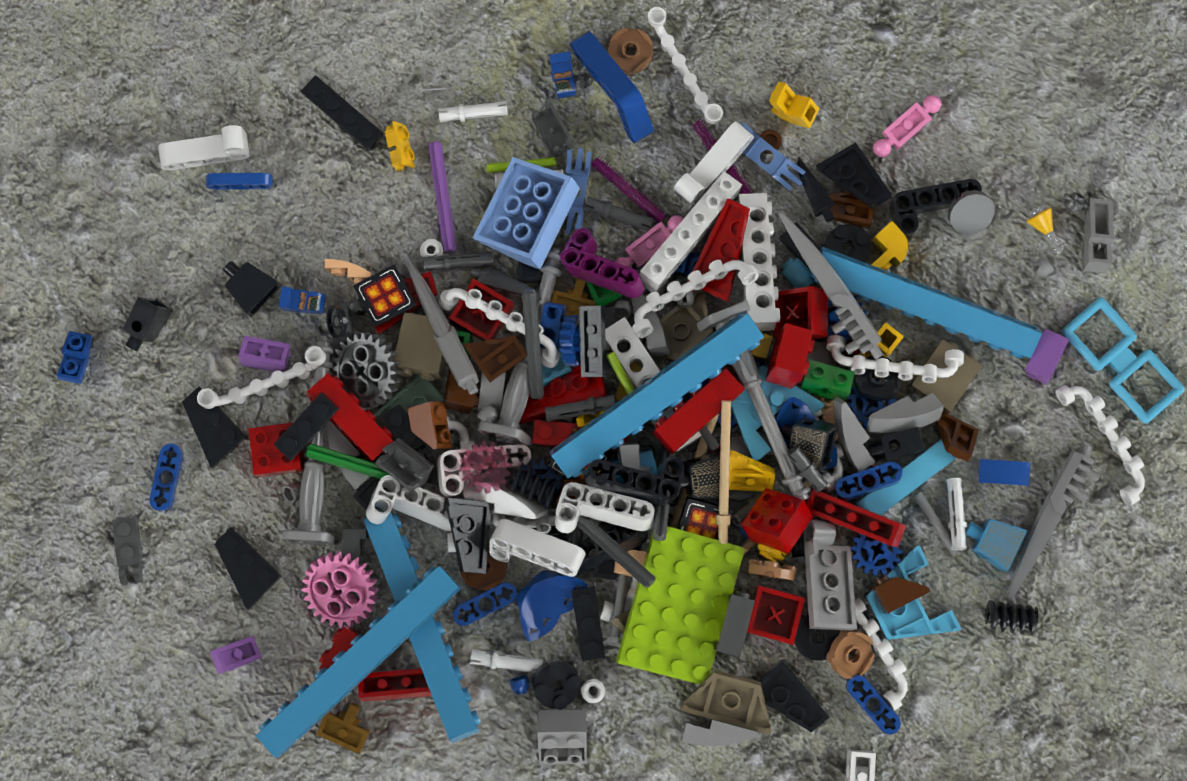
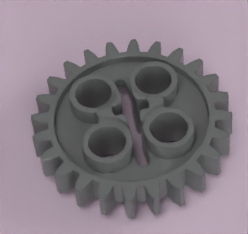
[332,332,402,408]

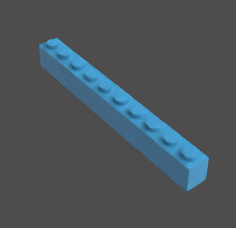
[811,246,1042,359]
[549,311,764,478]
[363,511,481,743]
[256,566,462,758]

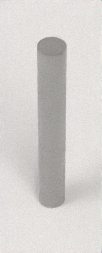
[914,491,961,556]

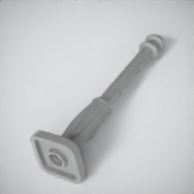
[478,248,562,448]
[696,301,811,500]
[282,342,335,545]

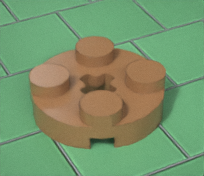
[608,28,653,75]
[748,559,797,581]
[826,630,874,679]

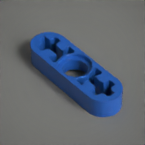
[206,173,273,190]
[149,444,184,511]
[835,462,902,501]
[453,583,517,626]
[846,675,901,735]

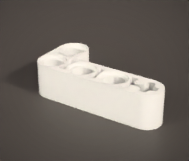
[674,121,754,205]
[158,125,250,170]
[437,444,531,497]
[366,475,451,531]
[555,482,654,533]
[489,519,586,577]

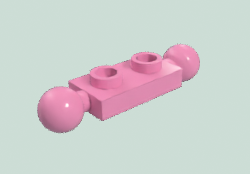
[873,95,941,157]
[615,215,684,269]

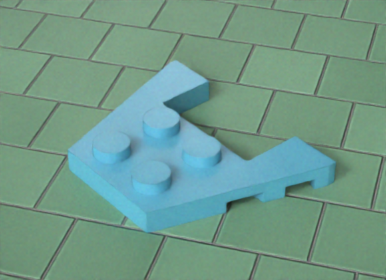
[731,365,825,461]
[865,545,962,640]

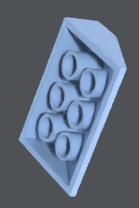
[473,157,580,269]

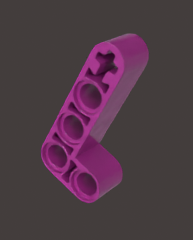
[560,228,645,298]

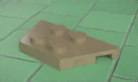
[639,289,714,362]
[681,669,771,735]

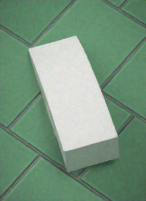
[475,478,548,519]

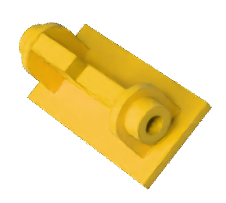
[384,121,415,171]

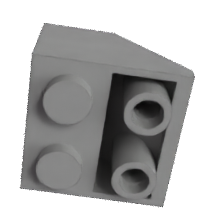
[538,709,587,765]

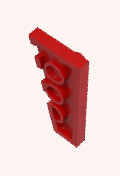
[687,198,750,302]
[519,365,607,425]

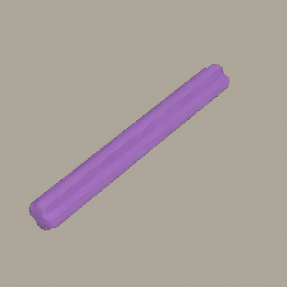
[428,141,457,253]

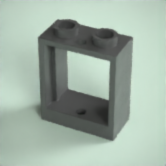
[715,591,755,657]

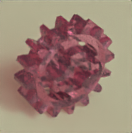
[459,441,512,494]

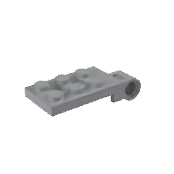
[803,520,857,631]

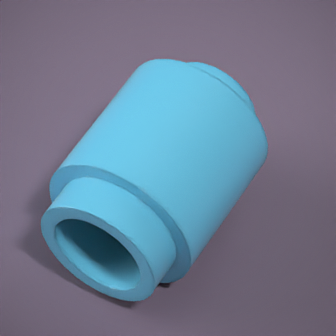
[781,257,814,289]

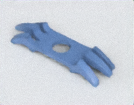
[741,122,806,191]
[565,148,592,235]

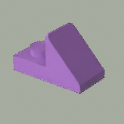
[210,636,262,675]

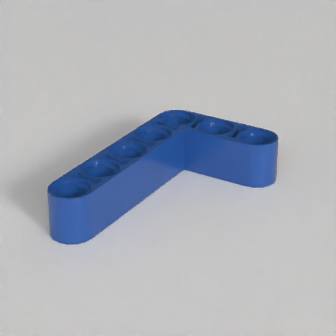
[570,31,654,144]

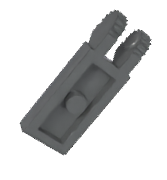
[112,516,143,585]

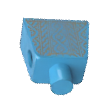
[965,519,1027,572]

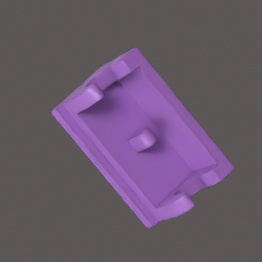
[1025,329,1069,385]
[238,336,292,372]

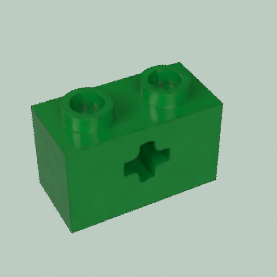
[800,359,855,402]

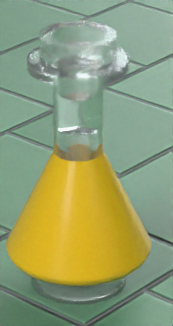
[1026,204,1067,256]

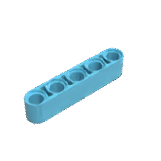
[854,439,956,515]

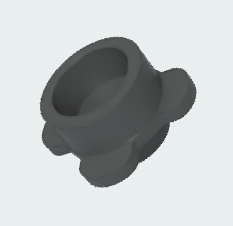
[1064,192,1089,212]

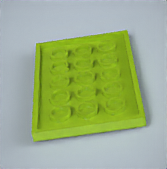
[616,526,745,685]

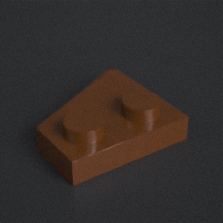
[464,336,527,383]

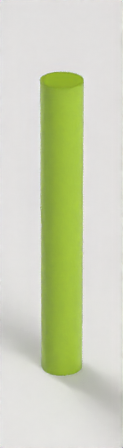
[487,157,556,173]
[606,352,635,395]

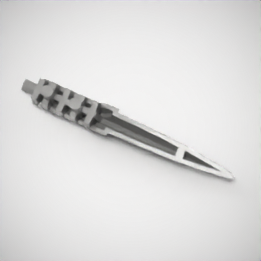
[777,212,883,360]
[403,253,479,394]
[1007,444,1101,603]

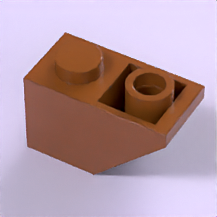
[407,402,452,449]

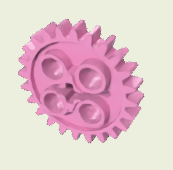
[302,551,379,628]

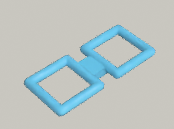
[1062,297,1185,424]

